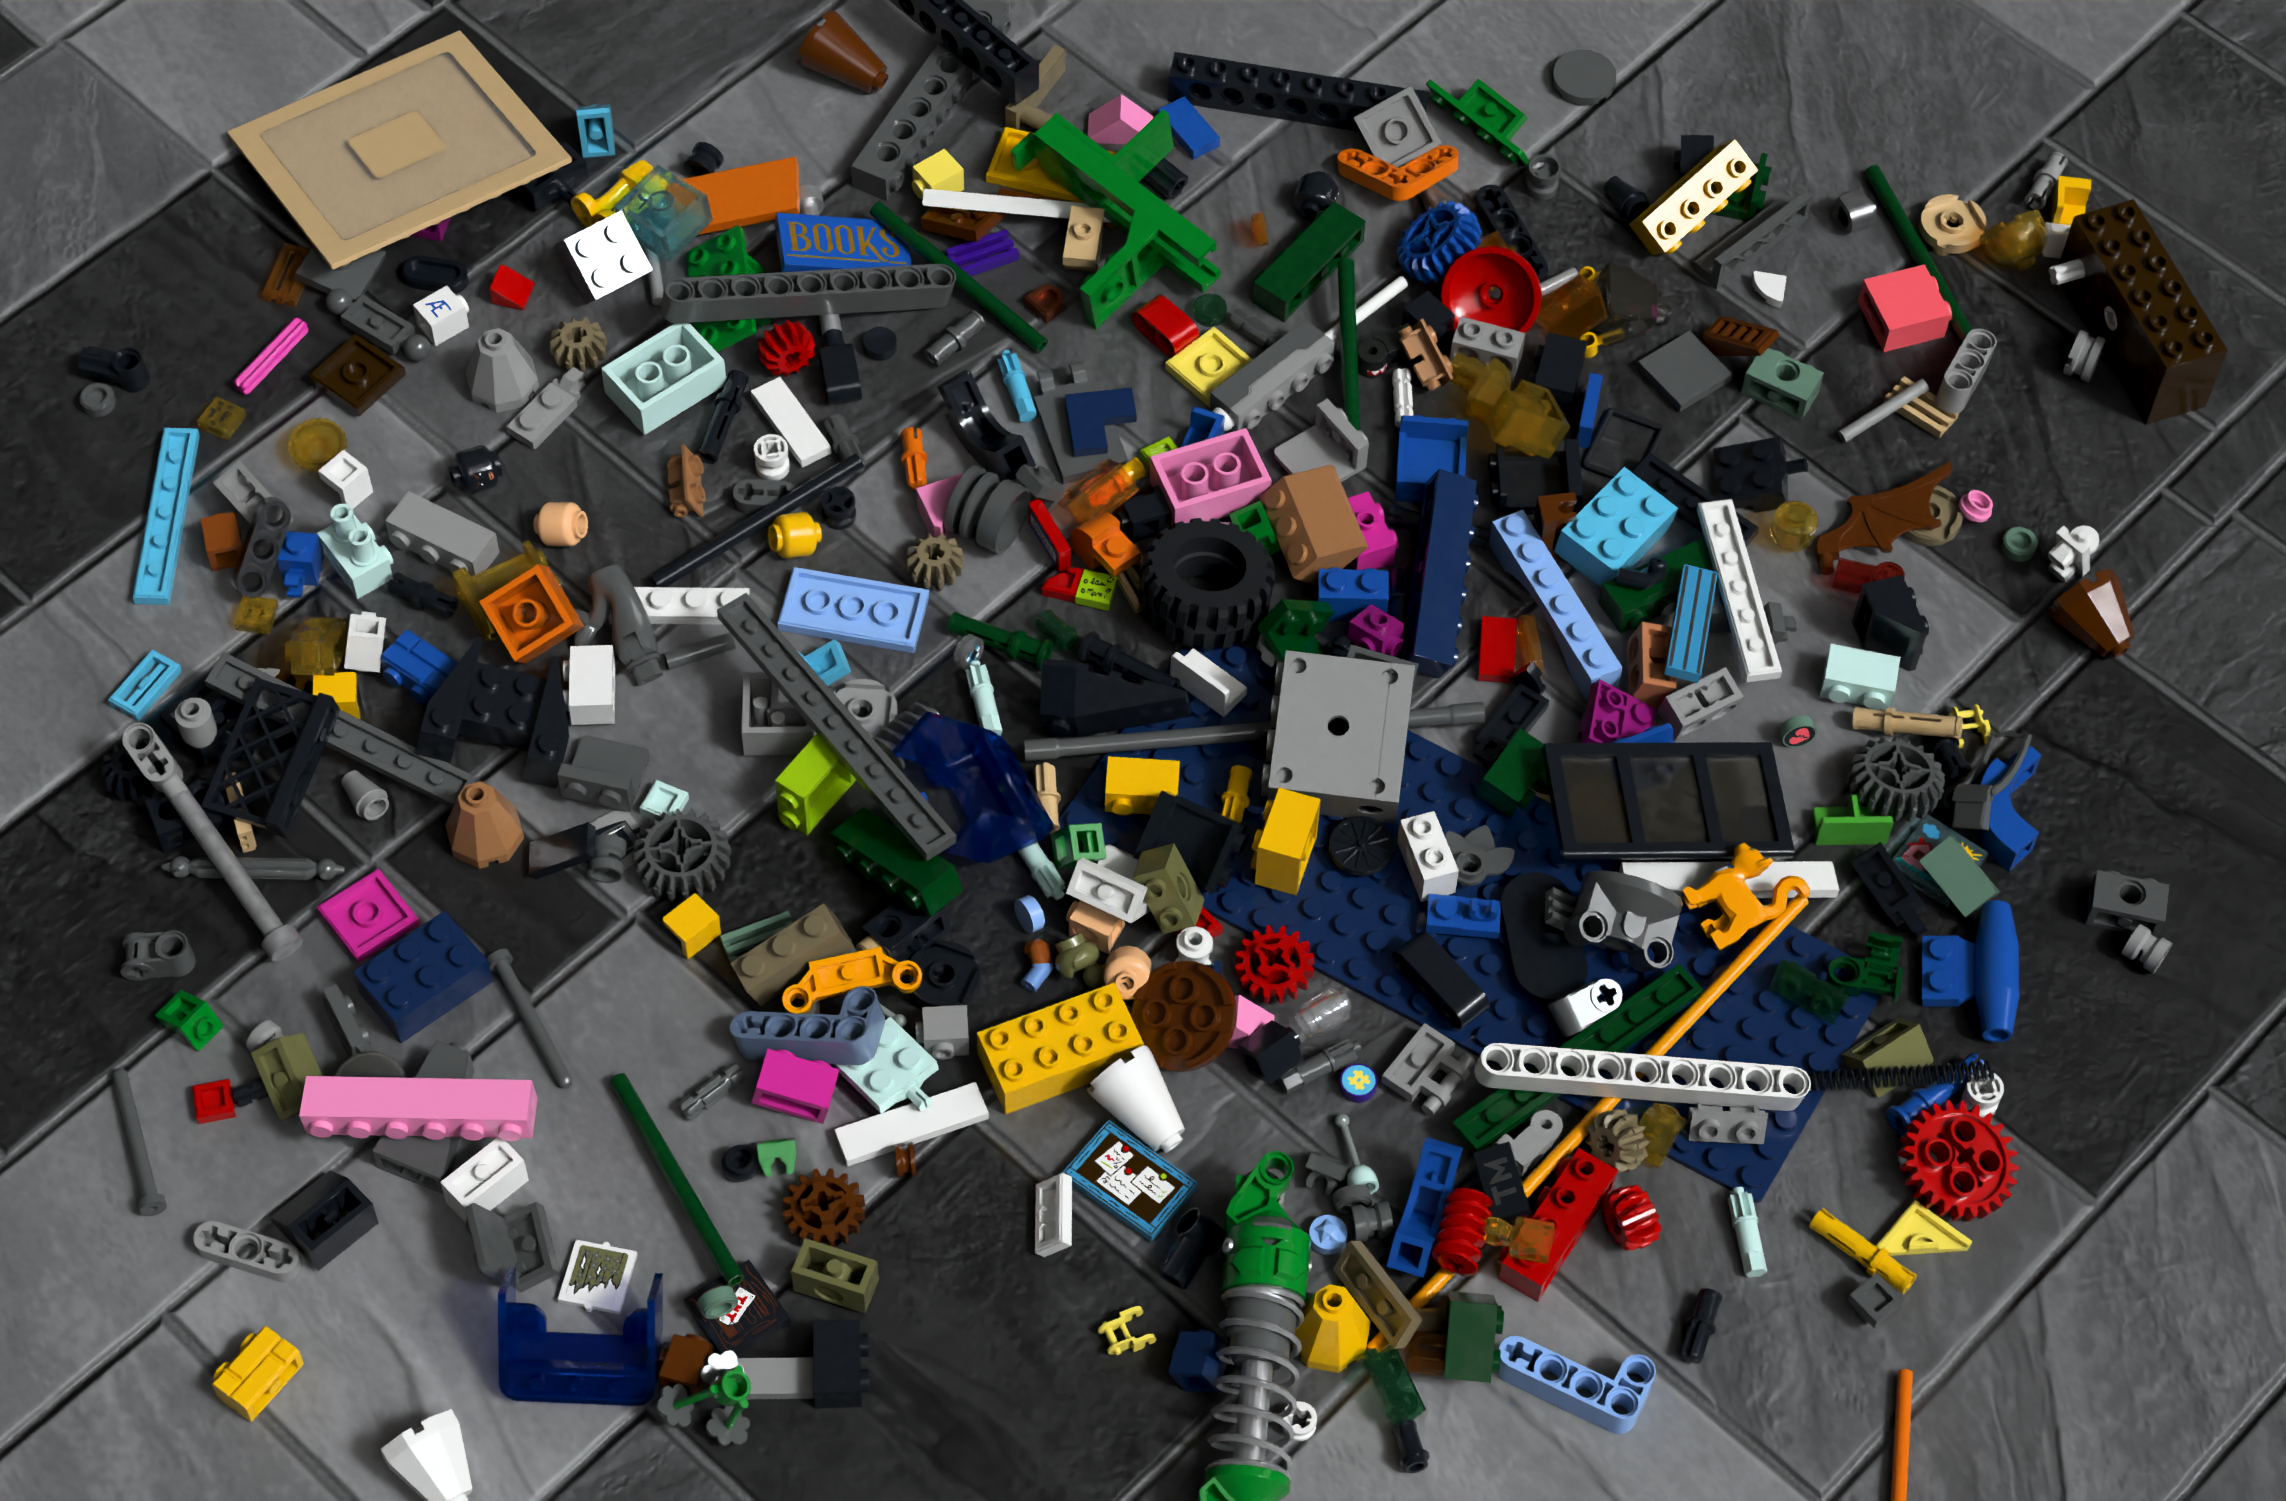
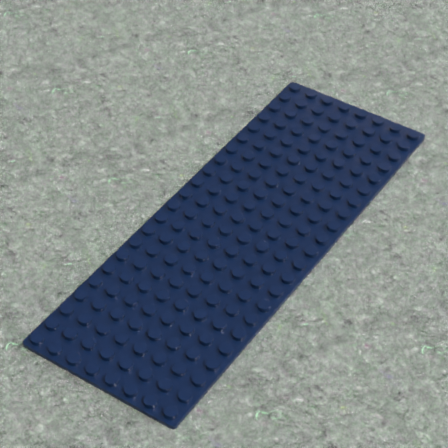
[1059,642,1881,1203]

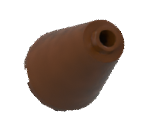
[797,10,889,93]

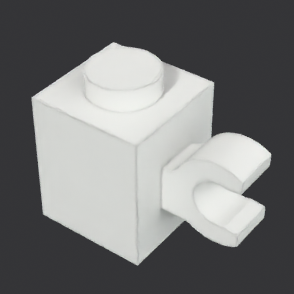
[344,611,386,673]

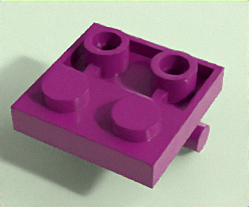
[1578,679,1656,743]

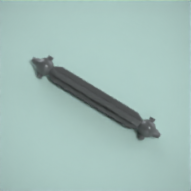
[162,856,345,880]

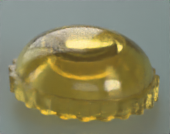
[288,417,348,472]

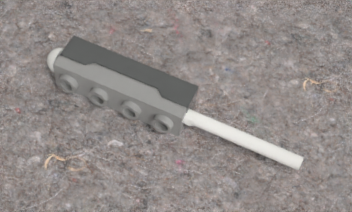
[1209,276,1408,432]

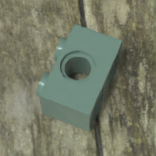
[1741,348,1824,421]

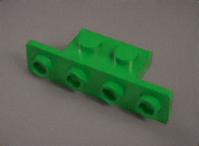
[1426,79,1530,166]

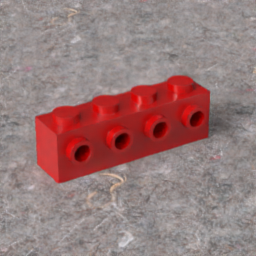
[1497,1148,1618,1302]

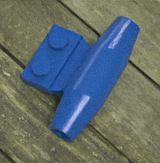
[1922,900,2020,1043]

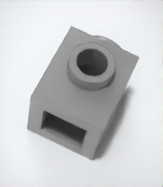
[915,1005,969,1060]

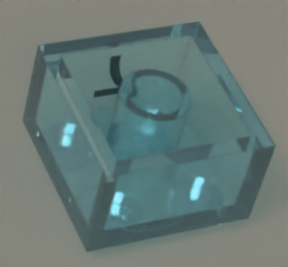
[614,165,713,262]

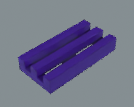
[945,229,1019,276]

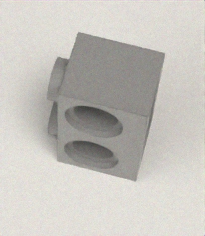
[1449,316,1526,383]
[213,460,294,543]
[1657,667,1744,741]

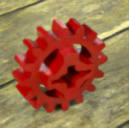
[1235,925,1315,1004]

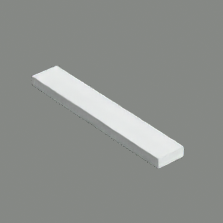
[1697,499,1782,683]
[1619,861,1839,898]

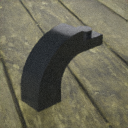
[937,370,1036,481]

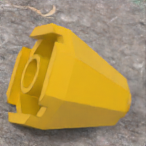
[1292,1284,1371,1373]

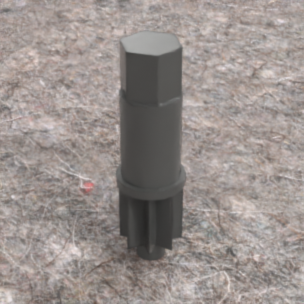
[1277,1038,1362,1094]

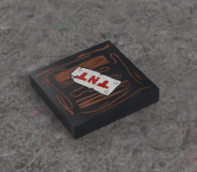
[684,1260,791,1356]

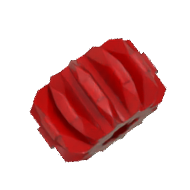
[757,319,816,377]
[1602,1184,1661,1251]

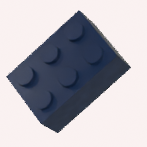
[353,911,493,1043]

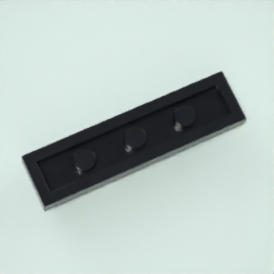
[1632,452,1759,547]

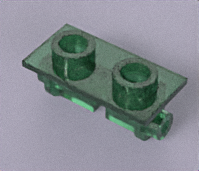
[1769,960,1850,1025]
[1362,1344,1426,1430]

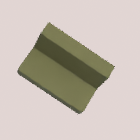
[1842,1017,1934,1097]
[251,1033,323,1121]

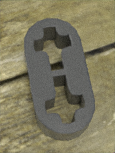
[733,479,796,514]

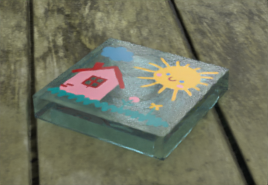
[1892,814,1988,908]

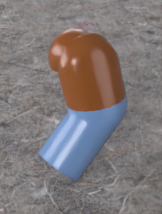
[1021,939,1054,993]

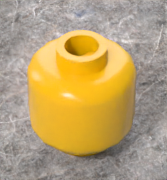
[768,512,822,559]

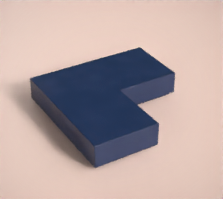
[1065,387,1137,457]

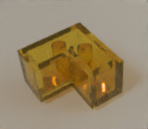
[1484,380,1570,459]

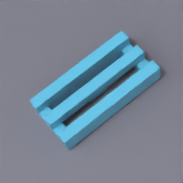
[108,649,182,722]

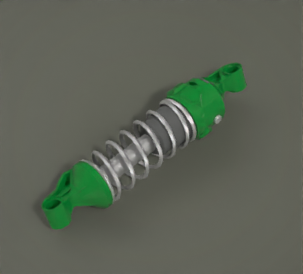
[1197,1151,1312,1501]

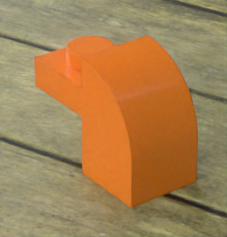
[1071,511,1141,578]

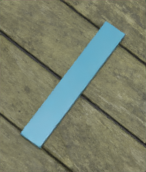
[133,428,200,605]

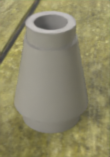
[341,770,389,820]

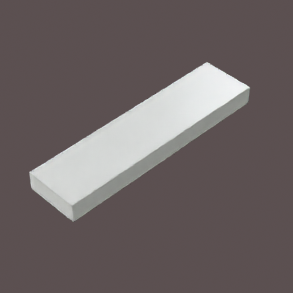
[834,1082,989,1167]

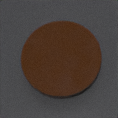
[1131,961,1237,1072]

